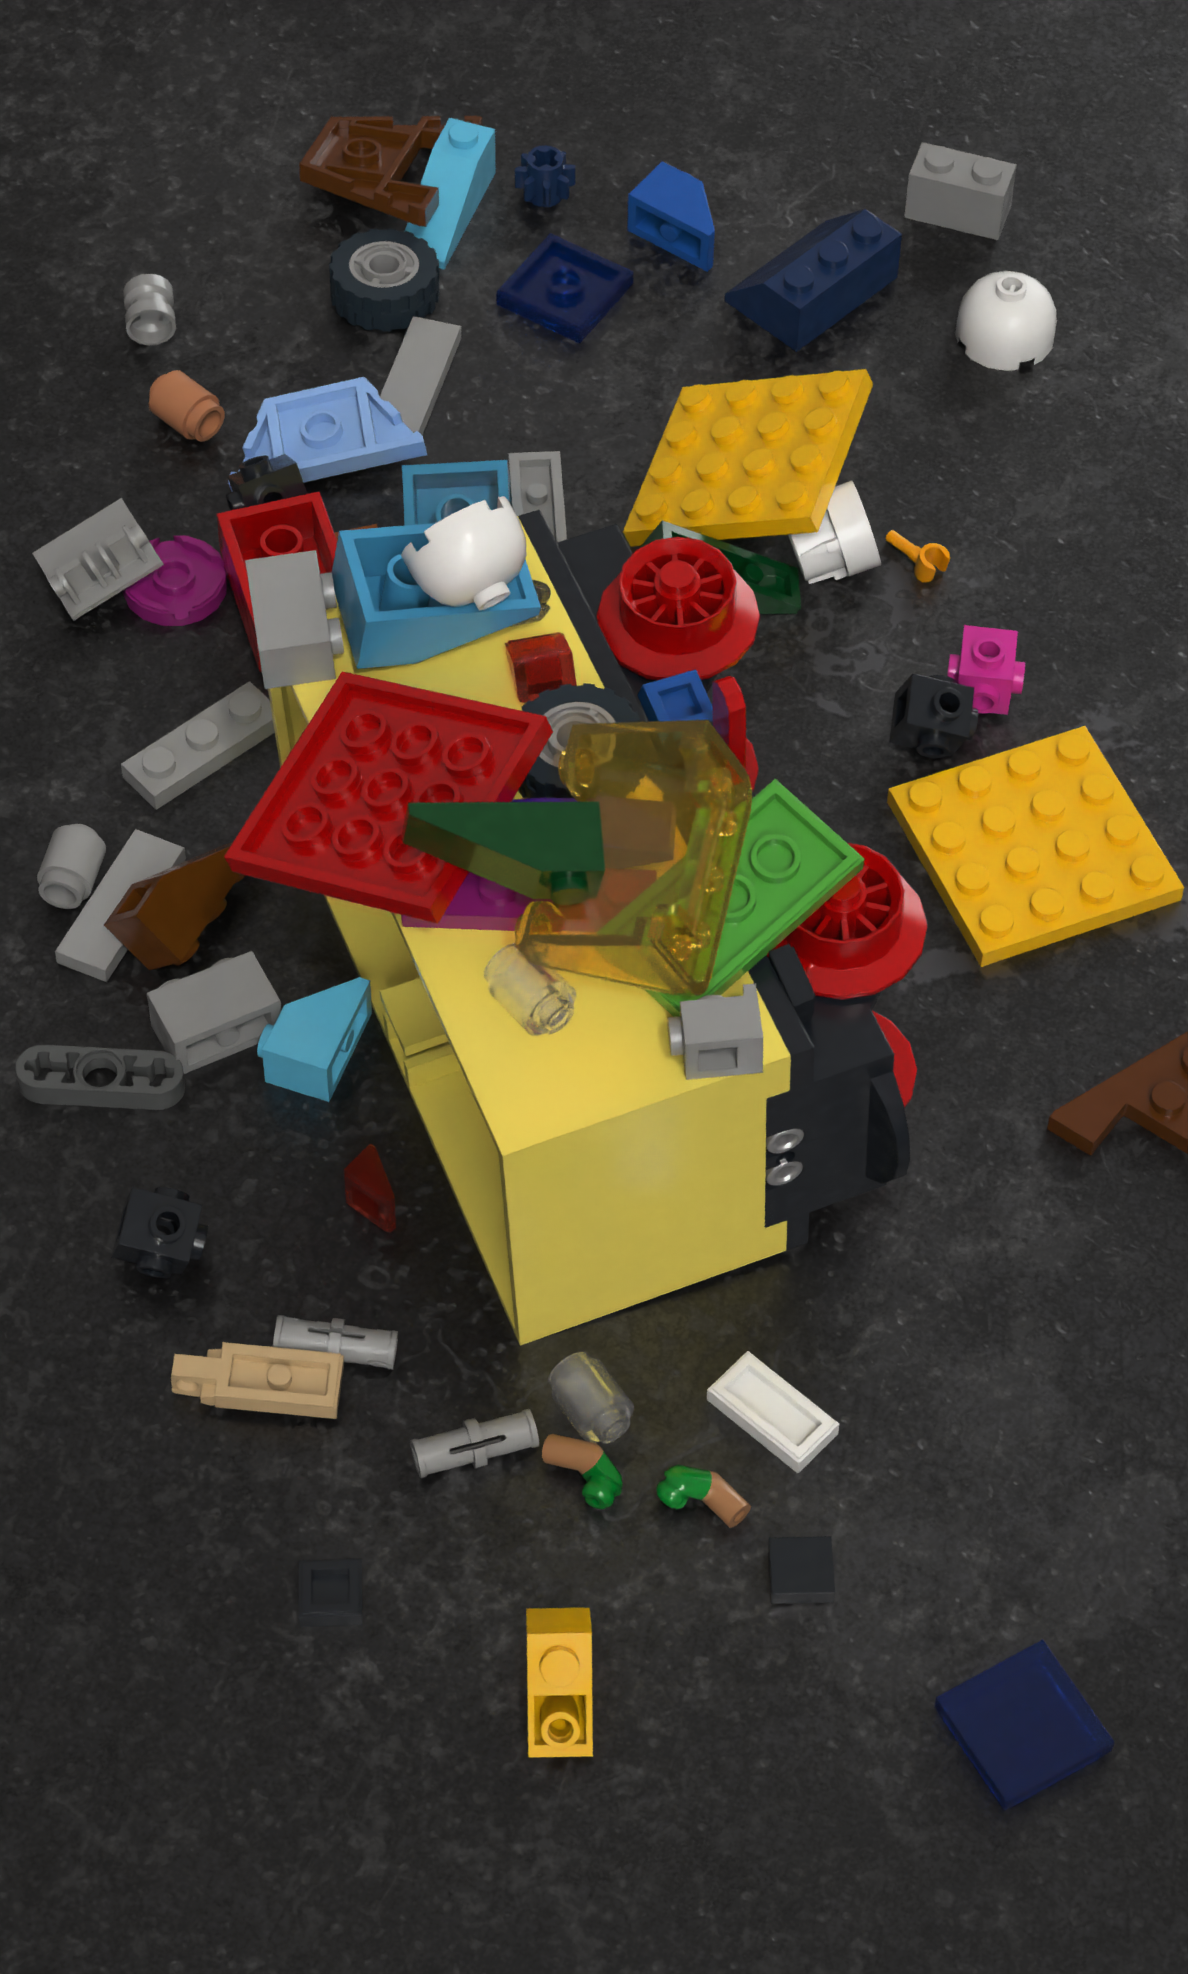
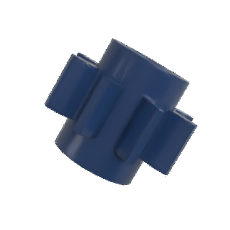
[515,145,575,207]

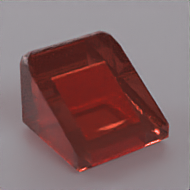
[505,632,577,703]
[344,1144,396,1233]

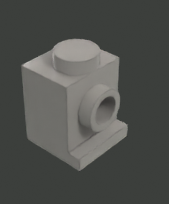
[667,984,763,1080]

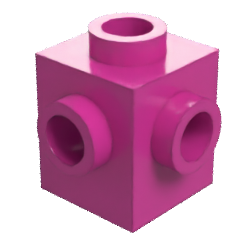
[947,625,1025,715]

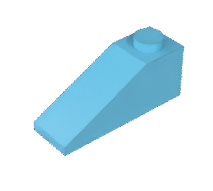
[405,118,496,270]

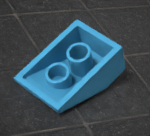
[402,460,511,526]
[332,523,541,669]

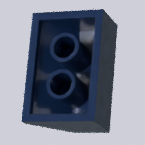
[724,209,902,352]

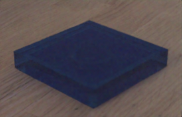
[496,233,634,344]
[934,1640,1115,1811]

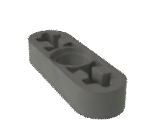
[15,1045,185,1110]

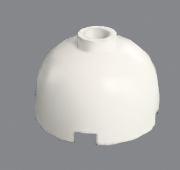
[955,271,1057,371]
[401,496,526,611]

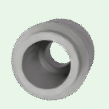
[37,824,106,909]

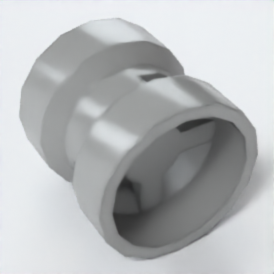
[123,274,176,345]

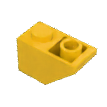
[526,1607,593,1757]

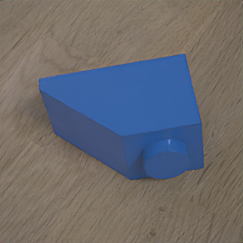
[627,161,715,272]

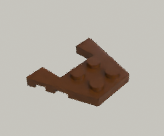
[299,116,483,227]
[1047,1031,1188,1156]

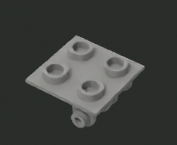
[32,498,164,621]

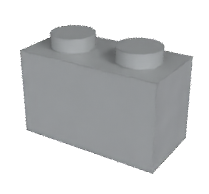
[904,142,1017,240]
[245,550,344,689]
[147,951,281,1074]

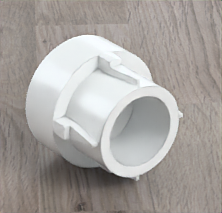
[788,480,881,584]

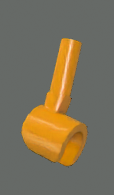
[885,530,950,583]

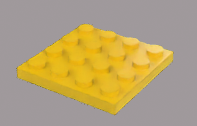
[623,369,873,547]
[887,726,1184,967]

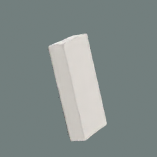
[707,1351,839,1473]

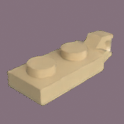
[171,1342,344,1419]

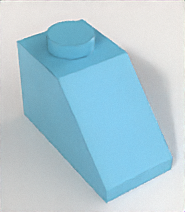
[257,977,372,1102]

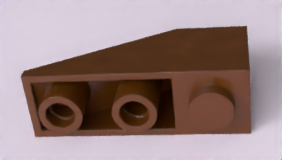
[104,842,246,970]

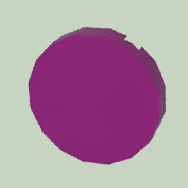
[122,536,227,626]

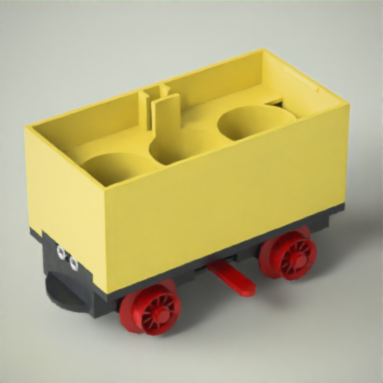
[268,509,928,1346]

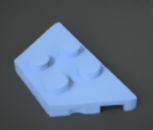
[228,377,427,492]

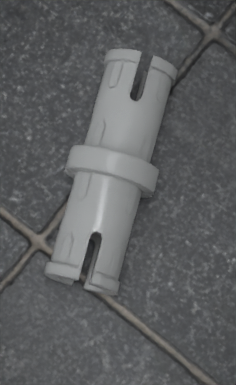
[273,1315,399,1370]
[410,1409,539,1478]

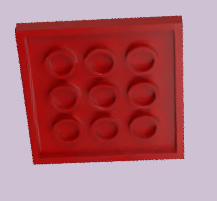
[224,671,553,924]

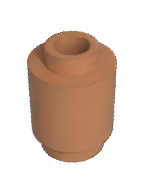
[149,370,225,442]

